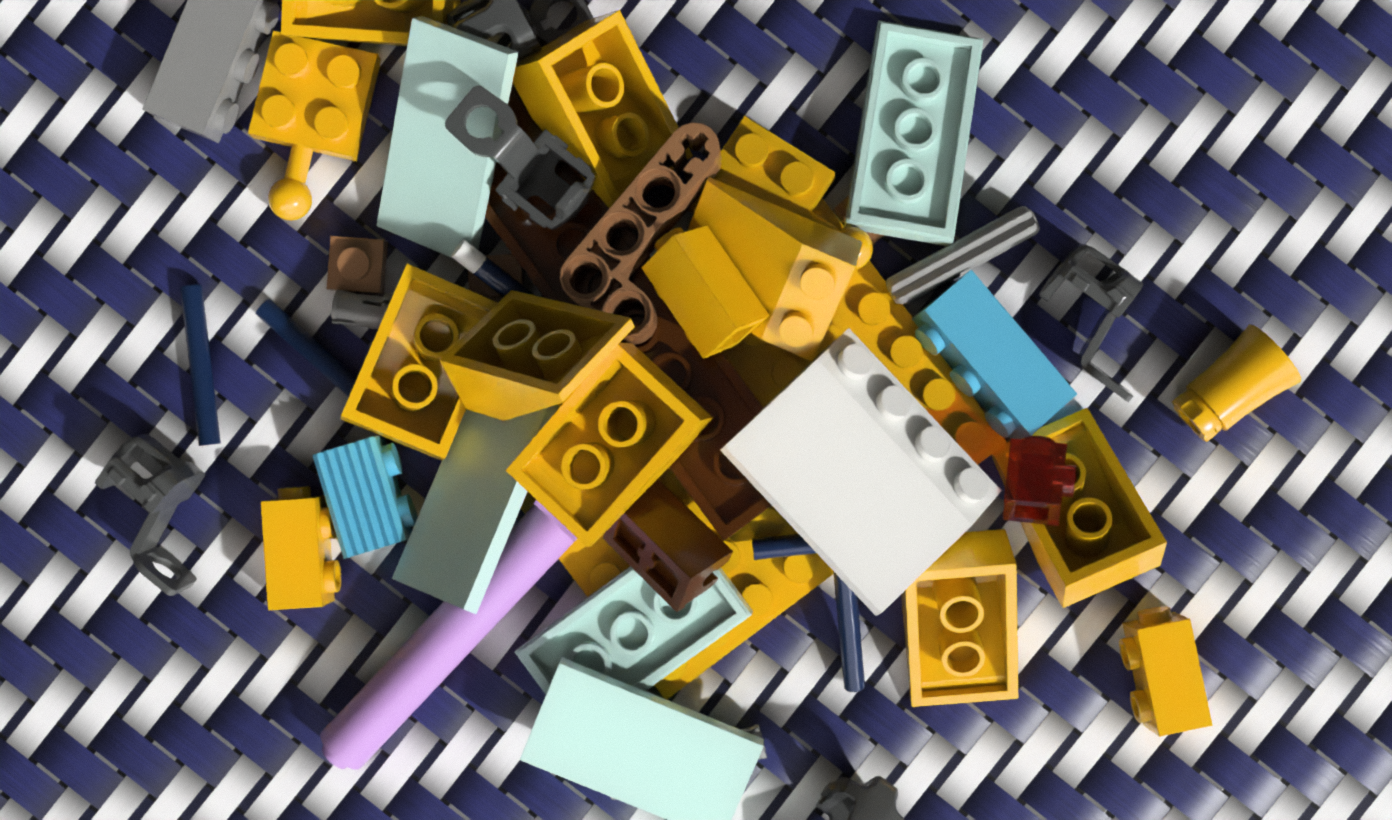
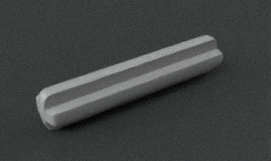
[885,206,1037,304]

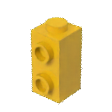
[641,225,770,359]
[261,486,341,611]
[1119,606,1213,737]

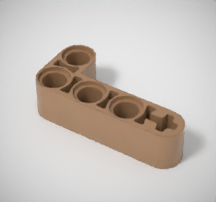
[560,122,722,345]

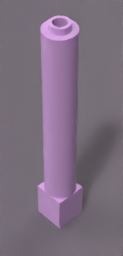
[320,500,578,770]

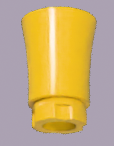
[1172,324,1301,442]

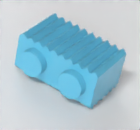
[312,436,418,559]

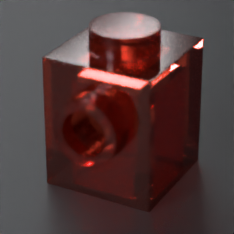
[1003,436,1076,526]

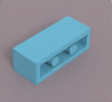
[912,270,1077,442]

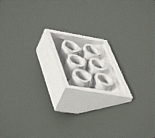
[720,328,1002,616]

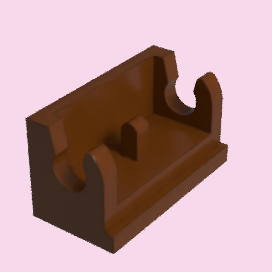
[603,479,733,612]

